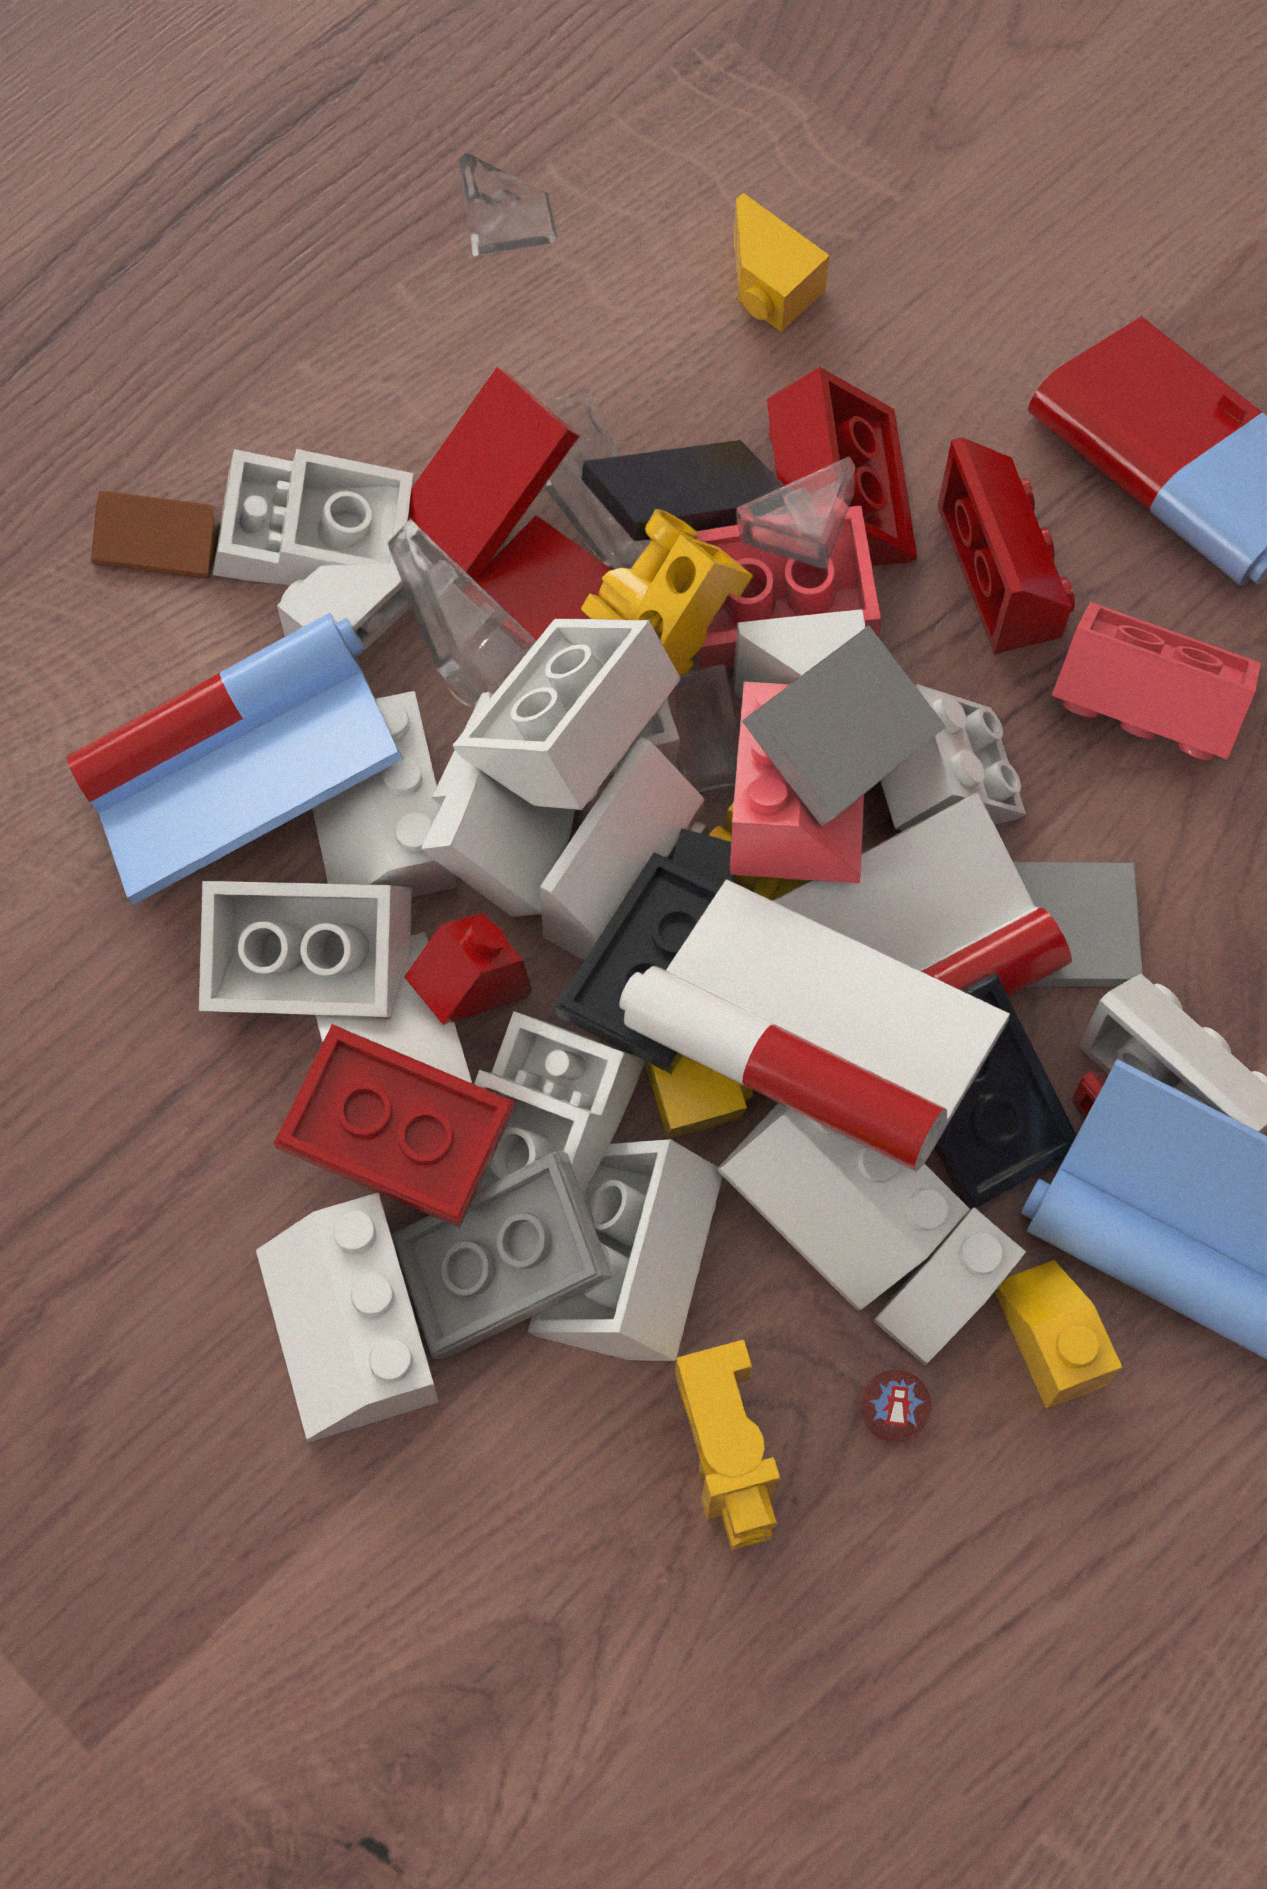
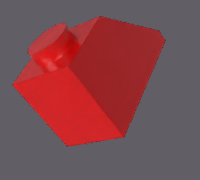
[404,913,532,1025]

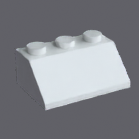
[452,619,681,810]
[312,691,457,897]
[540,736,708,960]
[199,881,412,1017]
[1078,973,1267,1136]
[717,1103,970,1310]
[528,1139,723,1361]
[256,1192,439,1443]

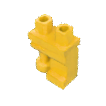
[581,509,753,678]
[675,1339,780,1550]

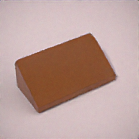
[91,491,220,579]

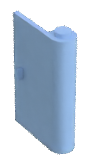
[1020,1059,1267,1360]

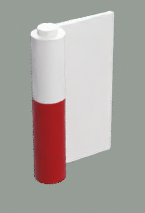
[772,793,1072,997]
[619,879,1010,1172]

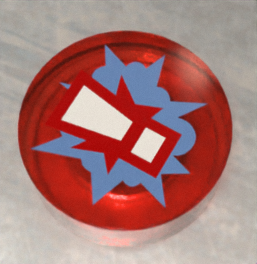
[861,1370,931,1442]

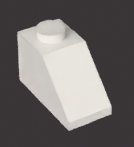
[277,562,419,658]
[873,1207,1026,1365]

